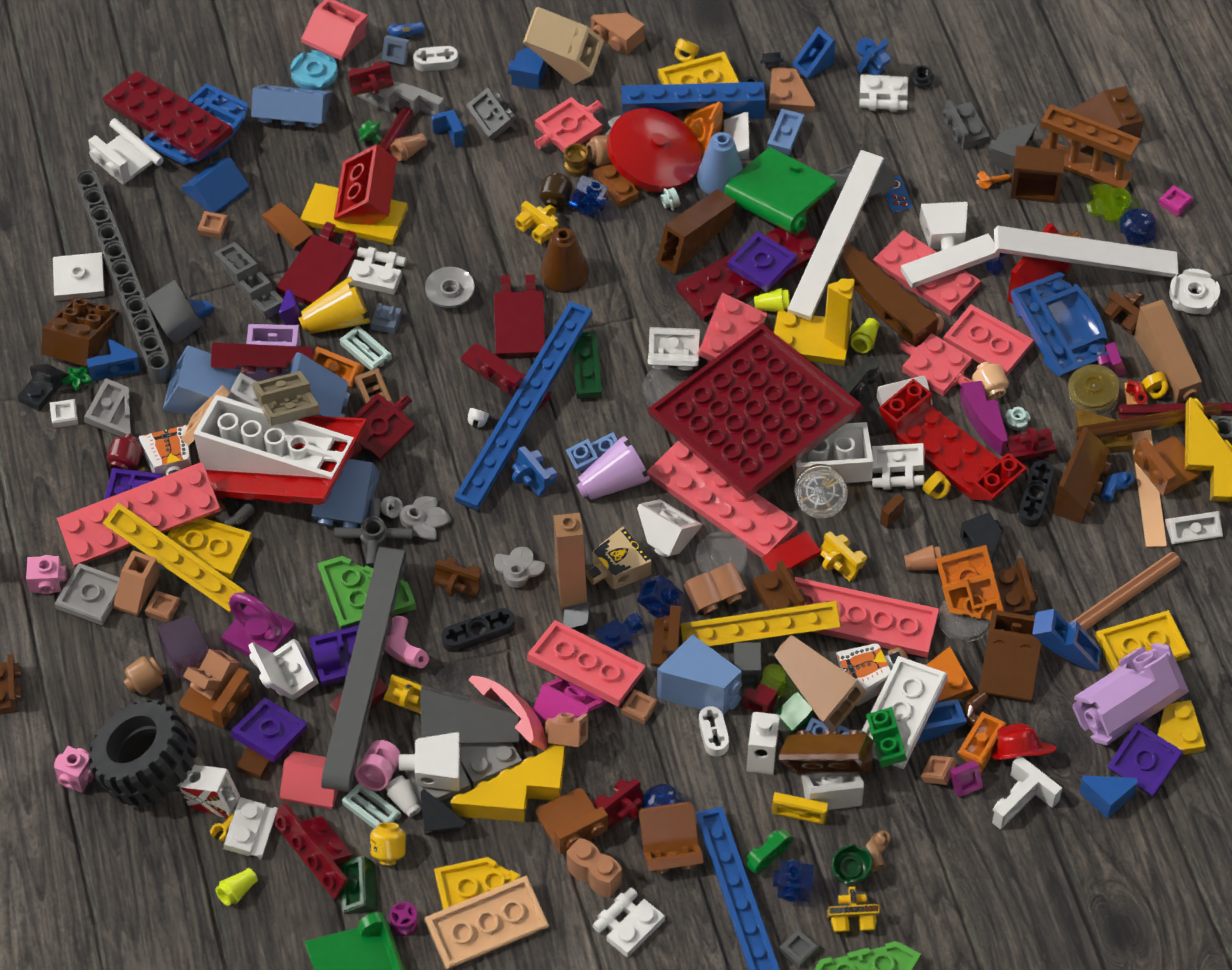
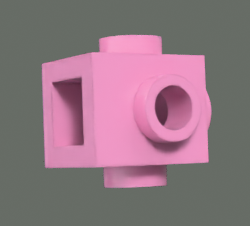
[26,555,67,594]
[54,746,94,793]

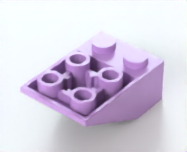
[245,324,301,382]

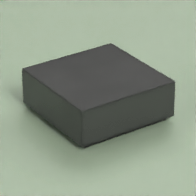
[779,929,819,969]

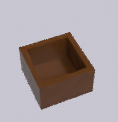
[1010,146,1065,203]

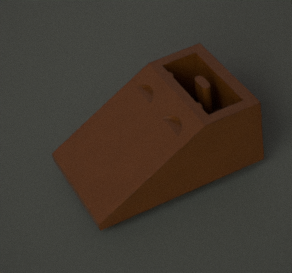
[41,298,119,367]
[979,609,1041,702]

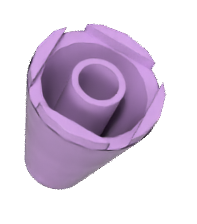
[576,436,650,500]

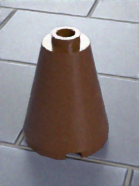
[540,228,589,293]

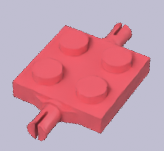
[534,97,603,153]
[899,333,973,396]

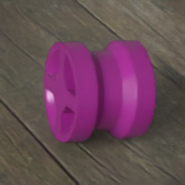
[389,902,418,937]

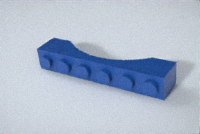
[621,82,765,119]

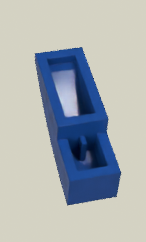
[1032,609,1102,672]
[916,699,967,745]

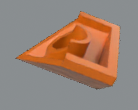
[684,102,723,158]

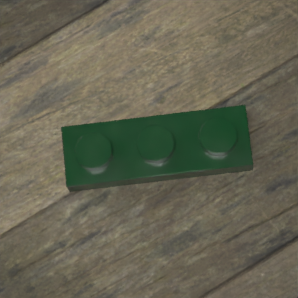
[572,331,602,399]

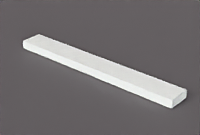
[787,150,884,321]
[994,226,1178,277]

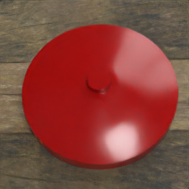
[607,108,701,192]

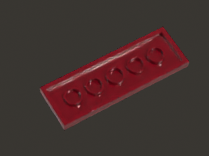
[103,70,233,161]
[676,227,818,322]

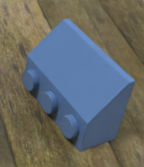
[251,85,332,127]

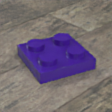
[727,231,797,292]
[231,698,307,763]
[1107,723,1183,798]

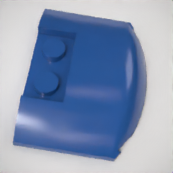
[142,83,248,165]
[1011,272,1109,377]

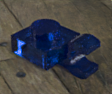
[595,612,643,651]

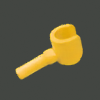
[210,809,236,842]

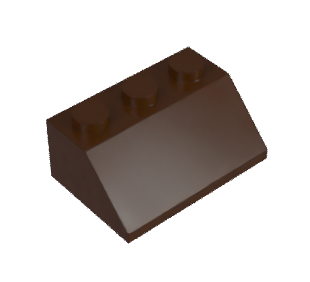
[1053,427,1112,524]
[779,730,874,773]

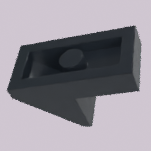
[18,364,68,412]

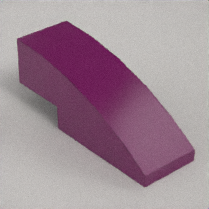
[960,381,1008,456]

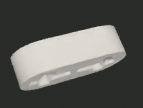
[413,46,458,72]
[699,706,729,757]

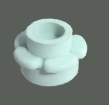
[660,188,680,211]
[1005,407,1030,431]

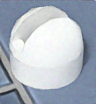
[467,408,489,428]
[380,496,402,518]

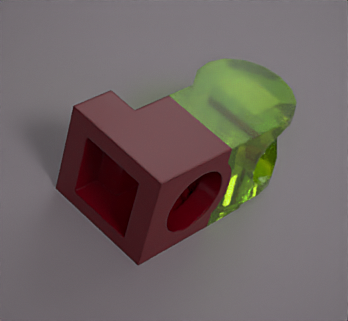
[743,664,786,714]

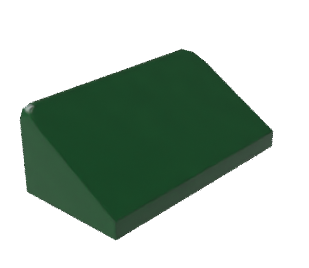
[341,855,377,914]

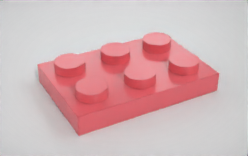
[697,293,767,361]
[943,305,1034,377]

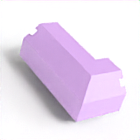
[1072,643,1189,745]

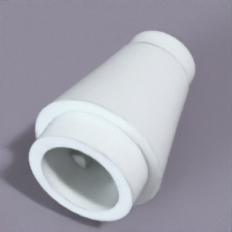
[385,776,422,817]

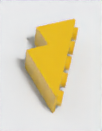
[1185,398,1232,502]
[450,744,565,822]

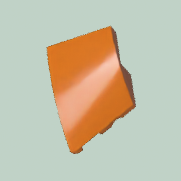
[935,545,1004,620]

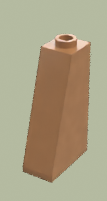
[1134,299,1202,404]
[554,513,587,611]
[774,635,867,731]

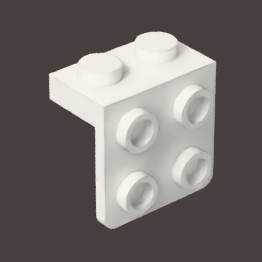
[88,135,154,185]
[648,327,700,370]
[248,639,318,701]

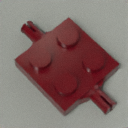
[350,393,415,462]

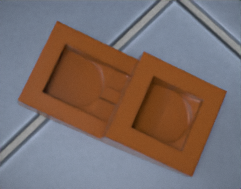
[261,202,313,250]

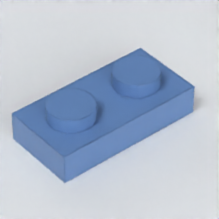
[767,109,804,155]

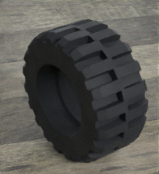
[89,700,197,806]

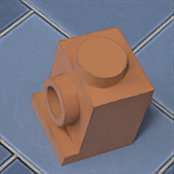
[545,713,588,747]

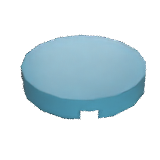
[291,50,338,90]

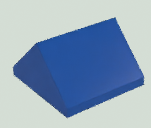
[181,157,250,213]

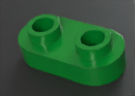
[747,829,793,875]

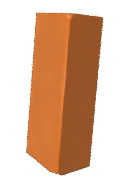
[313,346,365,387]
[957,712,1006,773]

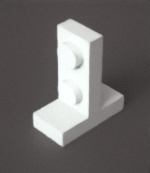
[992,756,1062,830]

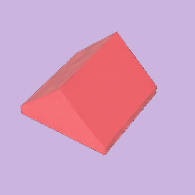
[279,751,338,810]

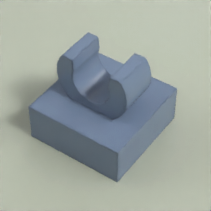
[382,35,409,65]
[371,303,402,334]

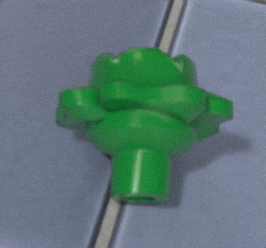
[358,120,383,145]

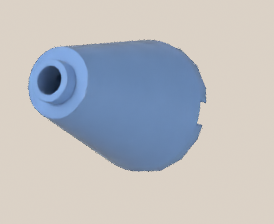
[697,132,743,195]

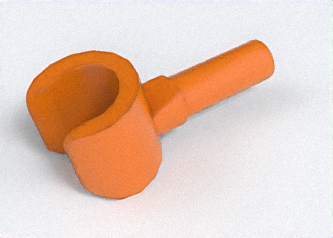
[975,171,1011,190]

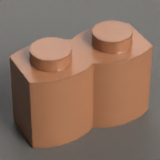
[684,562,746,615]
[567,838,622,898]

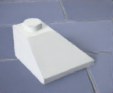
[637,499,702,557]

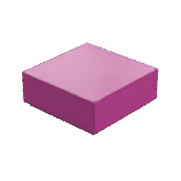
[1158,185,1193,217]

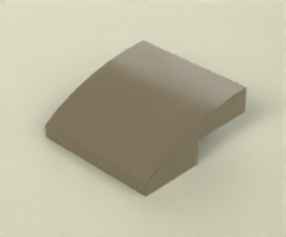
[252,371,320,426]

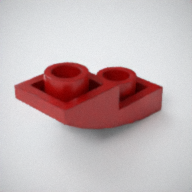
[762,532,821,572]

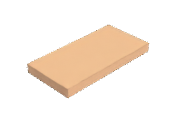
[424,875,549,970]

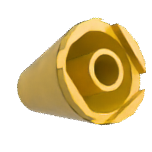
[299,277,371,334]

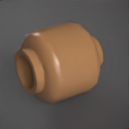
[586,135,612,167]
[124,656,165,696]

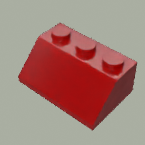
[334,144,397,225]
[1007,222,1073,304]

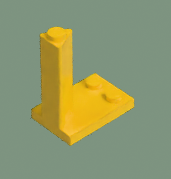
[774,279,854,366]

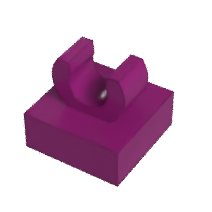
[1097,342,1127,377]
[950,761,983,797]

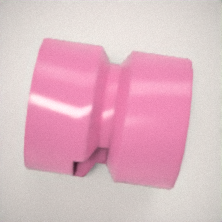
[355,740,400,791]

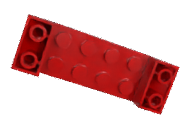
[879,379,1027,501]

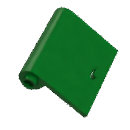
[724,147,837,234]
[305,912,405,970]

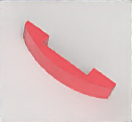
[469,676,548,750]

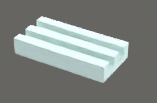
[339,326,392,371]
[342,783,401,829]

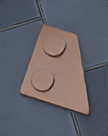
[769,67,815,112]

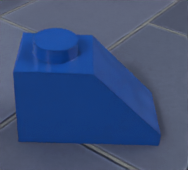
[508,47,548,90]

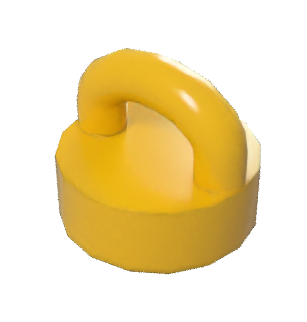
[675,38,700,62]
[1142,372,1168,399]
[922,471,950,500]

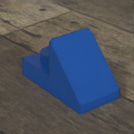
[86,339,141,382]

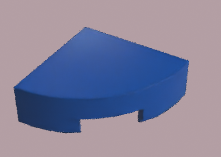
[189,299,214,319]

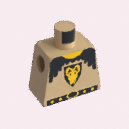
[586,527,651,589]

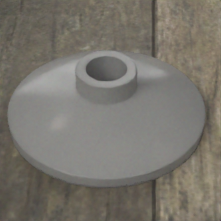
[425,267,474,308]

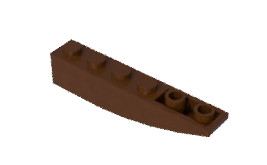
[838,240,938,347]

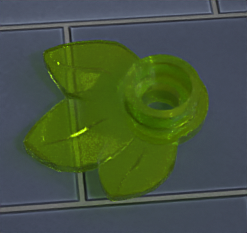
[1085,184,1132,222]

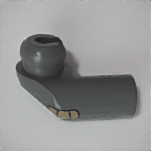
[216,503,255,527]

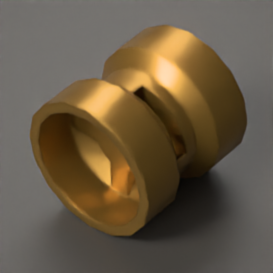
[564,143,588,177]

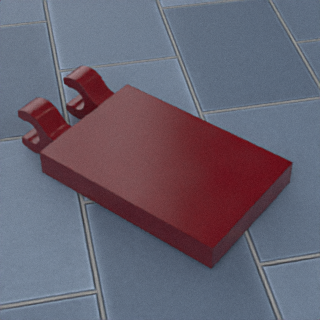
[276,221,358,306]
[494,274,545,359]

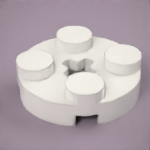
[1169,269,1220,315]

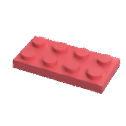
[873,230,981,316]
[527,620,646,707]

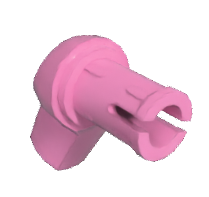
[385,616,429,668]

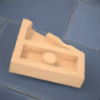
[181,385,230,446]

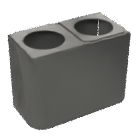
[146,280,204,345]

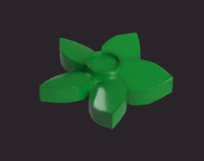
[61,366,92,391]

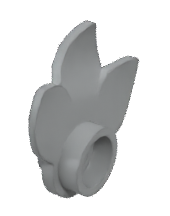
[400,496,451,540]
[494,547,545,588]

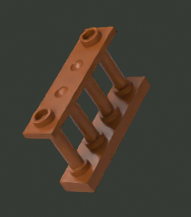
[1040,104,1140,192]

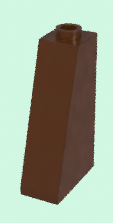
[656,189,736,274]

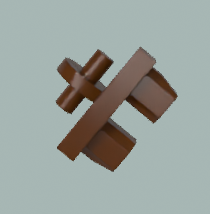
[1103,290,1146,335]
[433,557,482,598]

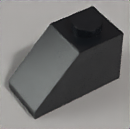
[960,512,1003,564]

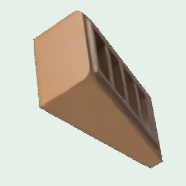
[355,368,393,404]

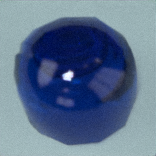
[1119,207,1157,245]
[642,784,684,809]

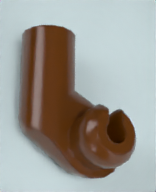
[964,691,989,728]

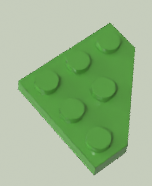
[317,556,416,630]
[814,941,921,970]

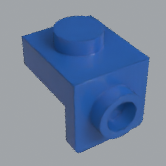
[431,109,466,148]

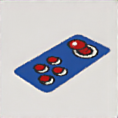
[885,176,912,212]

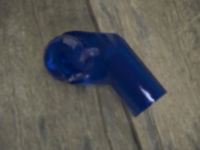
[986,253,1007,274]

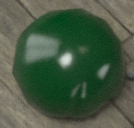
[831,844,874,886]

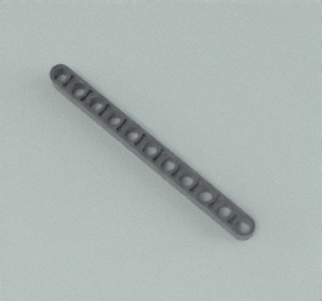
[76,170,171,384]
[321,547,406,792]

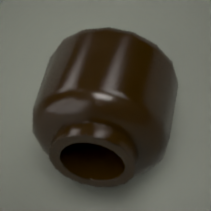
[539,173,573,210]

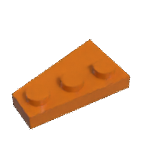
[926,646,973,703]

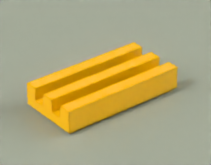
[772,792,828,825]

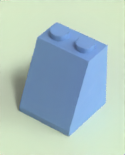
[162,345,243,415]
[285,352,350,417]
[311,459,380,528]
[657,634,742,715]

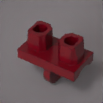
[347,62,394,97]
[1007,427,1057,463]
[594,778,646,829]

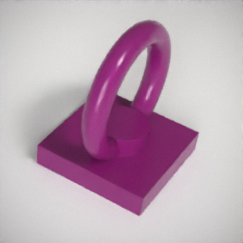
[221,592,296,658]

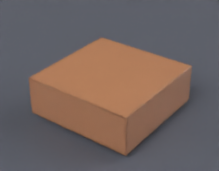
[197,211,228,239]
[145,590,181,624]
[621,689,658,725]
[921,755,957,785]

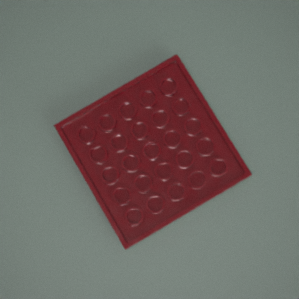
[647,323,863,499]

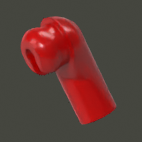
[1126,380,1148,404]

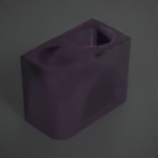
[156,615,209,678]

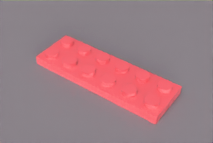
[647,441,798,558]
[57,462,221,567]
[795,577,939,658]

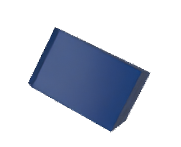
[792,26,836,79]
[1080,775,1137,819]

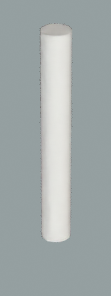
[110,119,164,166]

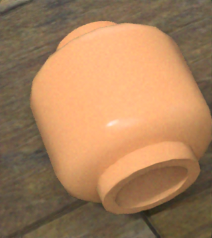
[972,361,1009,401]

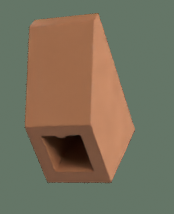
[591,13,645,56]
[113,550,160,616]

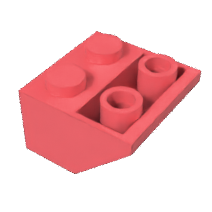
[301,0,368,60]

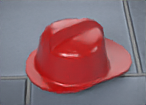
[992,723,1056,759]

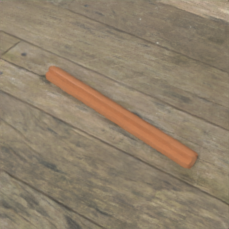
[1071,552,1180,631]

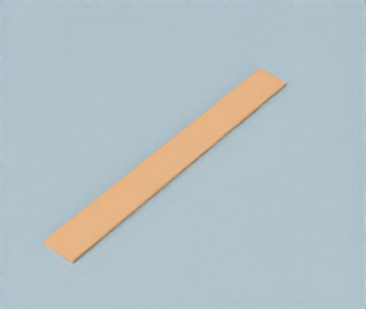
[1124,382,1167,548]

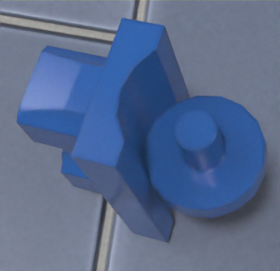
[856,38,892,75]
[512,446,557,497]

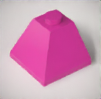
[533,677,608,724]

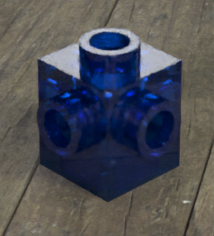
[568,175,609,218]
[636,575,683,618]
[773,860,814,902]

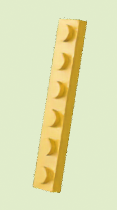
[102,503,246,613]
[680,601,842,646]

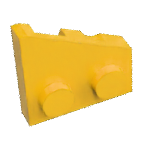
[1158,700,1205,755]

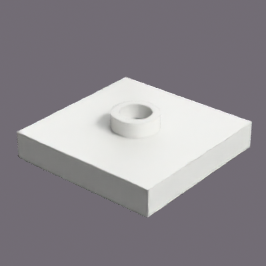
[53,252,105,301]

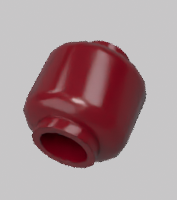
[106,434,143,470]

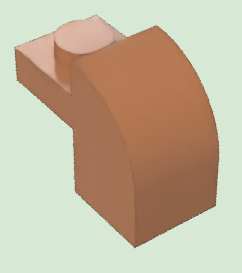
[183,649,242,700]

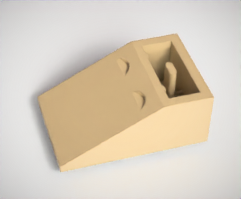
[523,7,604,85]

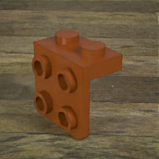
[1133,436,1203,496]
[179,667,252,729]
[536,788,608,855]
[639,802,703,873]

